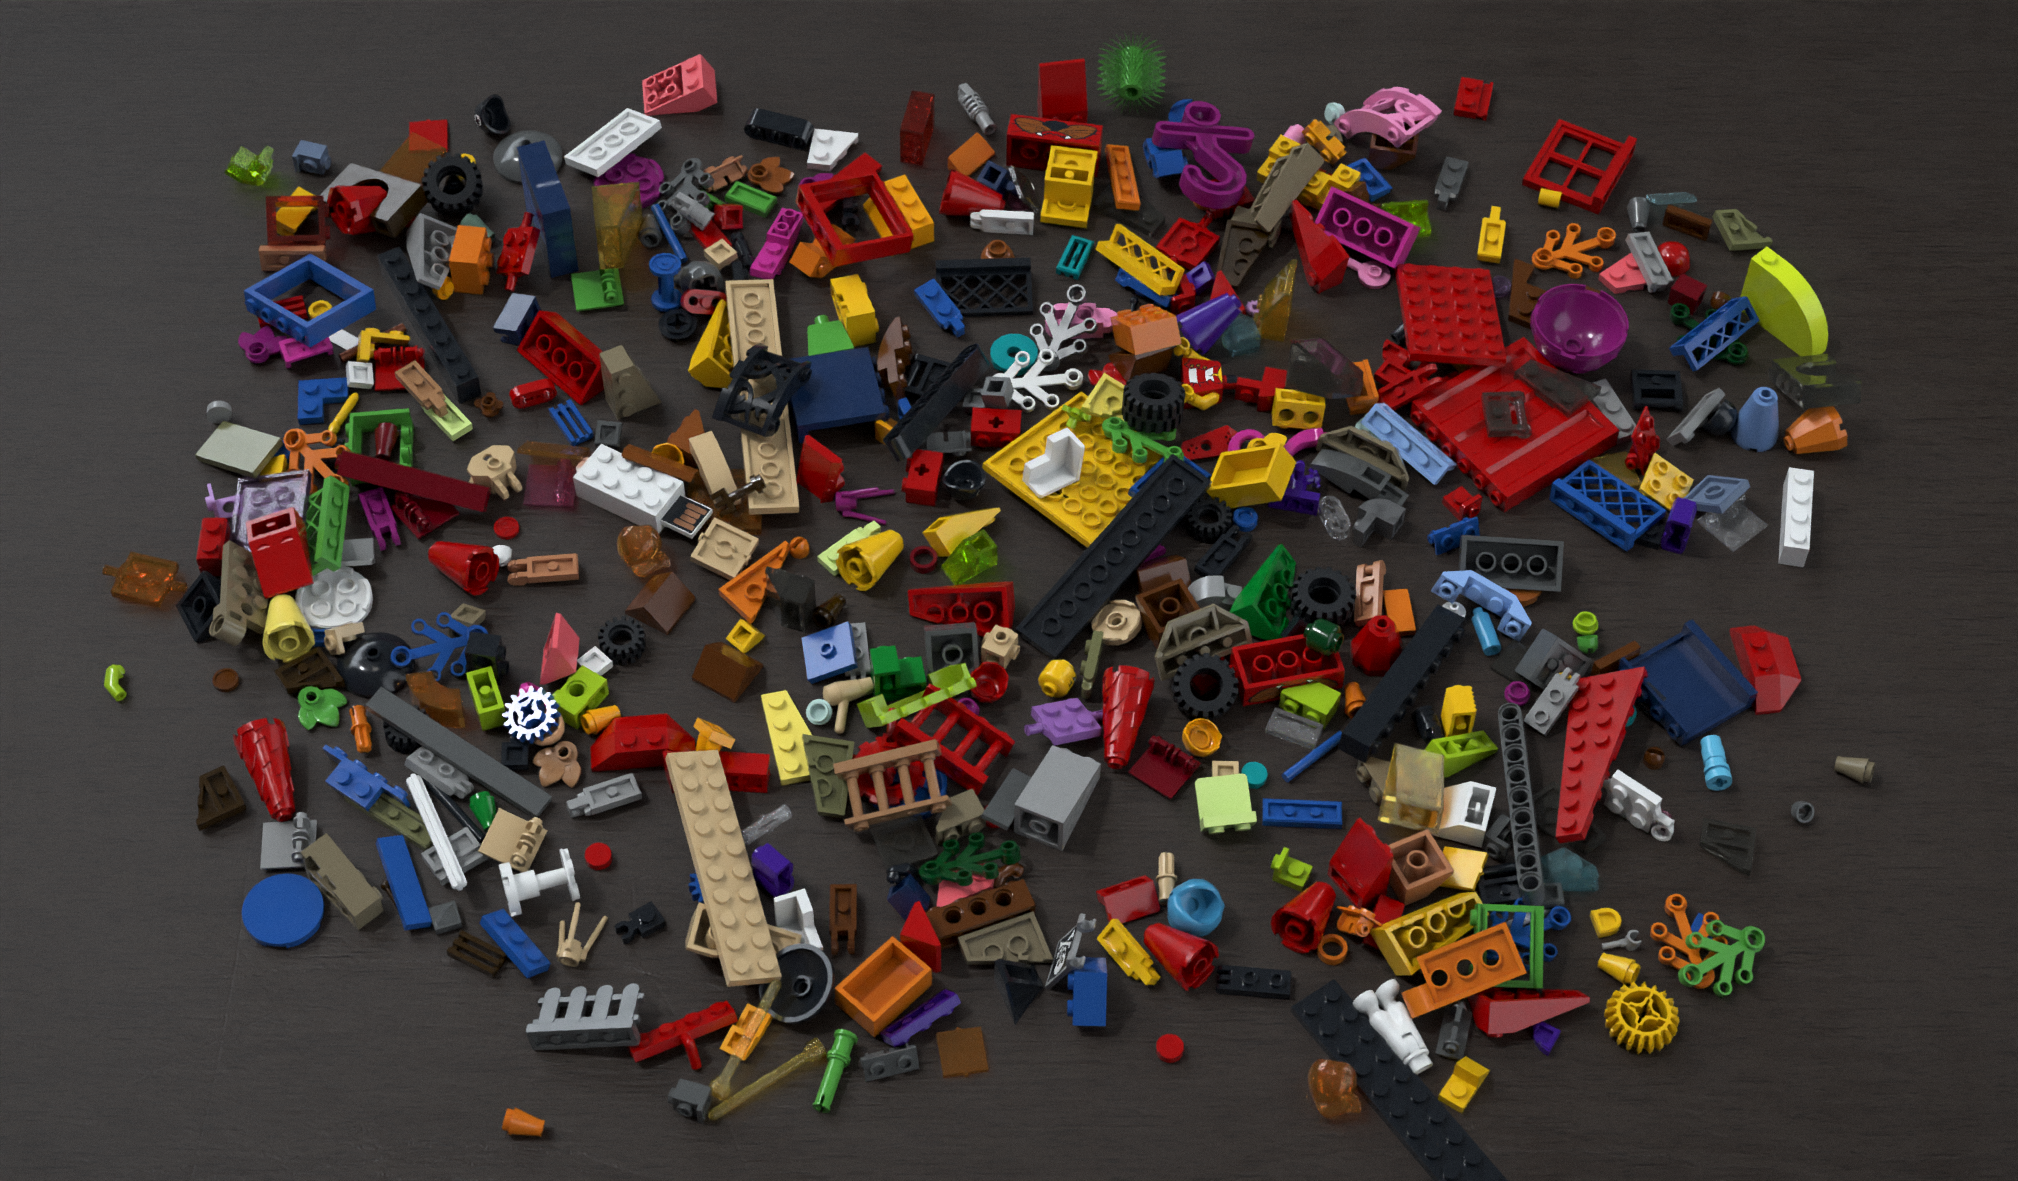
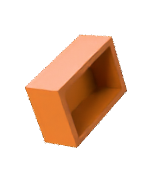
[1110,304,1181,355]
[835,936,932,1038]

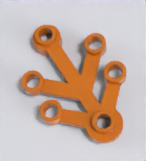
[1531,223,1616,279]
[283,428,351,497]
[1650,894,1728,989]

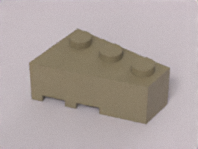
[599,345,662,420]
[301,833,384,930]

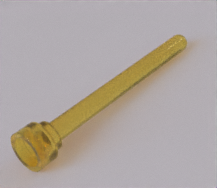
[708,979,781,1101]
[708,1037,827,1120]

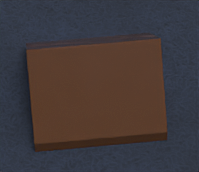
[1108,346,1175,382]
[1132,554,1191,594]
[625,571,696,635]
[692,642,763,703]

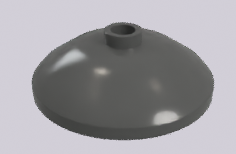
[493,130,563,185]

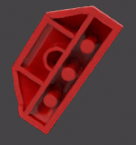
[1729,625,1802,715]
[590,713,696,772]

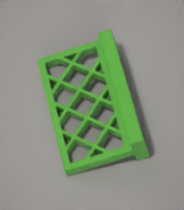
[297,475,350,576]

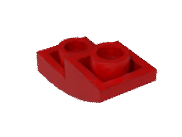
[1362,894,1405,951]

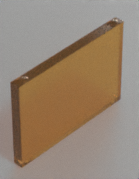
[379,132,447,183]
[517,441,590,460]

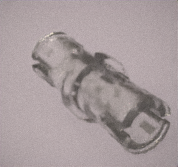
[741,804,793,845]

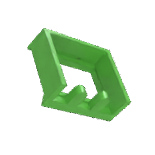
[345,408,414,487]
[1469,904,1544,989]

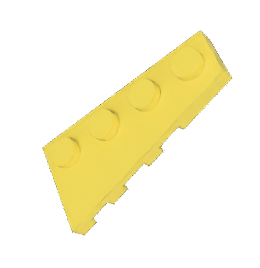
[761,690,812,786]

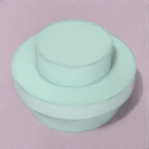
[1324,102,1345,125]
[806,699,832,725]

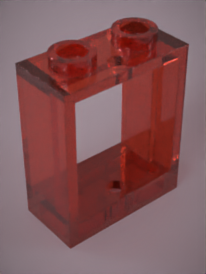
[900,90,935,166]
[266,195,330,246]

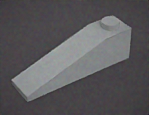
[406,213,457,290]

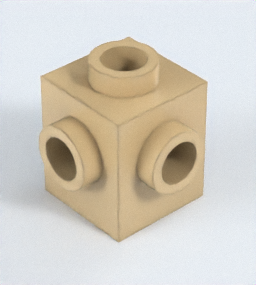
[981,624,1020,669]

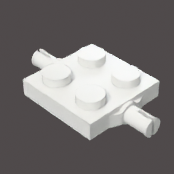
[1603,770,1675,833]

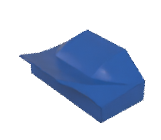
[1347,158,1392,202]

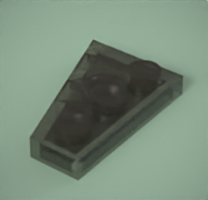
[1513,359,1601,418]

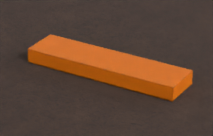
[1105,144,1141,211]

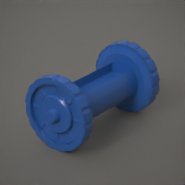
[649,253,682,312]

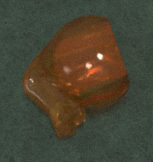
[616,525,671,578]
[1307,1059,1362,1118]

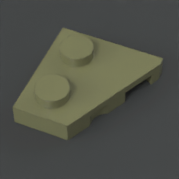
[1712,209,1773,251]

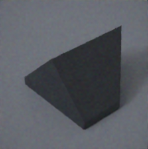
[994,959,1044,1025]

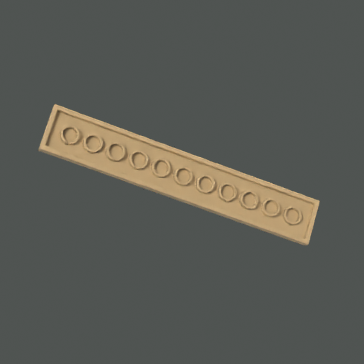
[725,279,799,515]

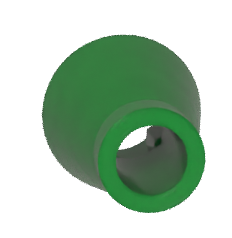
[469,791,496,833]

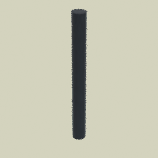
[417,774,485,845]

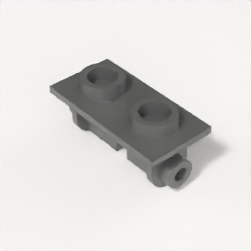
[921,430,972,456]
[1435,1001,1473,1060]
[860,1043,919,1082]

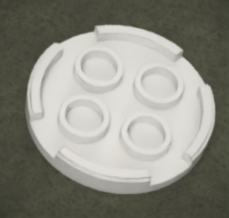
[295,566,373,629]

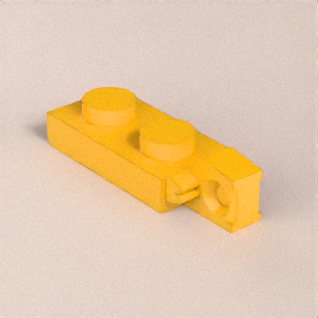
[1476,206,1506,263]
[1097,919,1161,986]

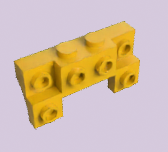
[1257,135,1361,211]

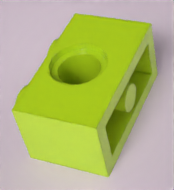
[553,665,609,729]
[466,666,507,731]

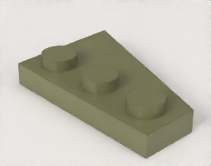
[802,734,854,819]

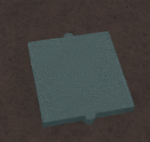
[1646,192,1697,205]

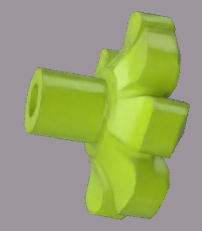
[1062,404,1092,429]

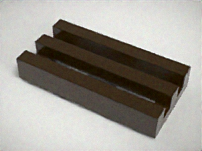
[446,930,508,978]

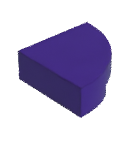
[1532,1021,1561,1056]

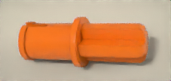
[349,705,372,753]

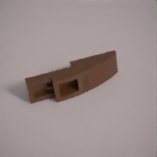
[877,316,913,401]

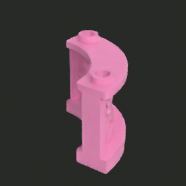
[1334,87,1442,148]

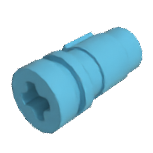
[1700,735,1733,791]

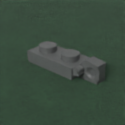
[1434,156,1469,211]

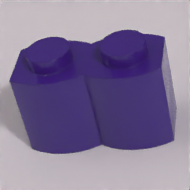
[1661,497,1697,554]
[751,843,794,898]

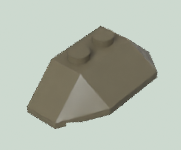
[1316,426,1409,492]
[1155,604,1253,681]

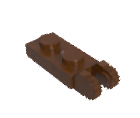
[829,884,857,954]

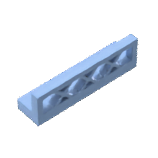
[1361,403,1457,485]

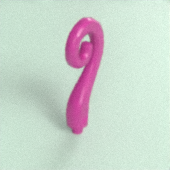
[1228,428,1327,457]

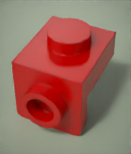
[1170,274,1196,315]

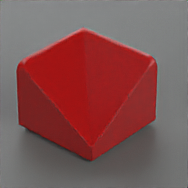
[714,204,743,230]

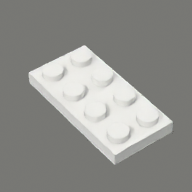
[564,108,662,177]

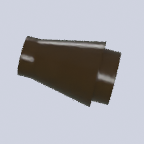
[812,593,846,629]

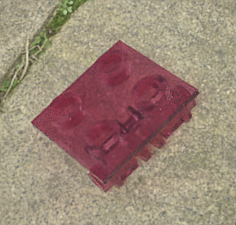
[523,457,577,507]

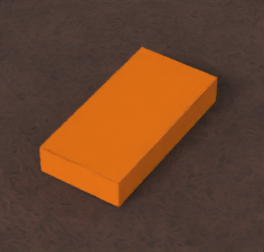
[1383,589,1416,636]

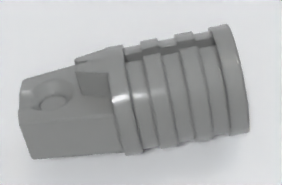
[671,192,715,231]

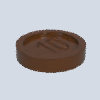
[212,668,239,692]

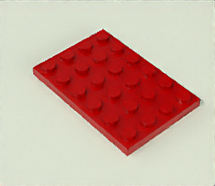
[1395,263,1507,367]

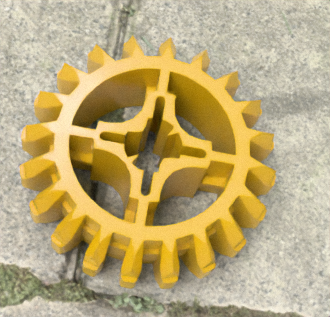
[1604,982,1680,1054]

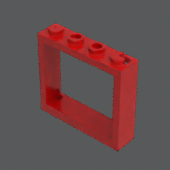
[795,171,914,267]

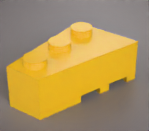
[830,274,879,347]

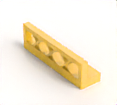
[1095,224,1185,295]

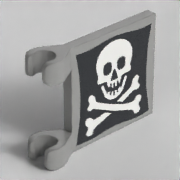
[1045,913,1097,990]

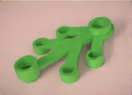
[1102,417,1184,463]
[1678,920,1765,997]

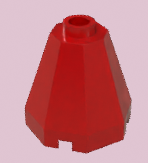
[327,186,388,234]
[1350,615,1403,676]

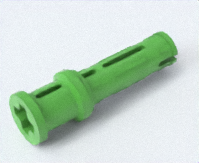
[812,1029,858,1113]

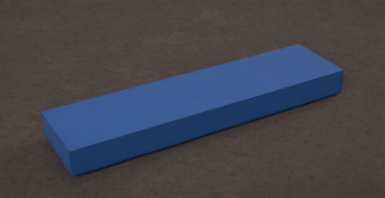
[376,835,432,930]

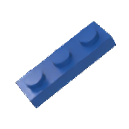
[479,909,551,978]

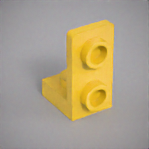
[356,328,410,363]

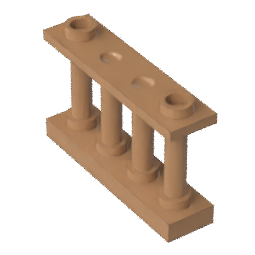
[833,739,952,832]

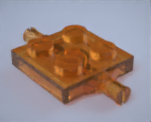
[102,552,187,608]

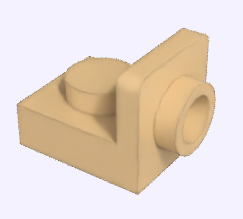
[324,622,365,655]

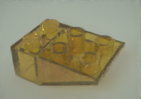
[1377,743,1444,835]

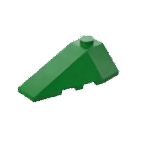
[1229,544,1296,641]

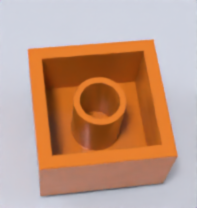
[449,225,494,295]

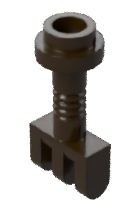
[709,474,767,518]

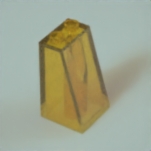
[592,182,643,270]

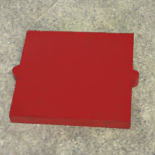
[409,119,448,155]

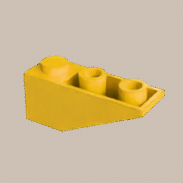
[922,508,1001,557]

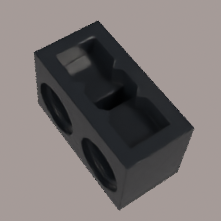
[465,632,509,686]

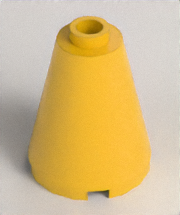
[836,530,904,591]

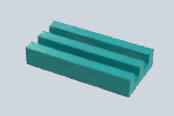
[1056,235,1094,280]

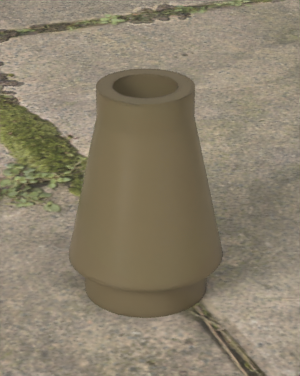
[1834,756,1875,784]

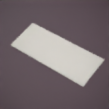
[329,329,358,350]

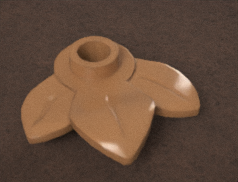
[532,741,581,788]

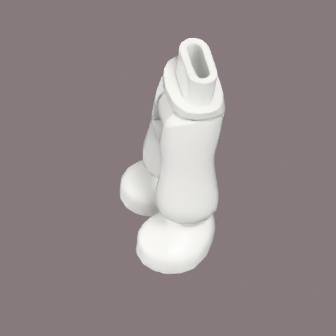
[1353,979,1433,1074]

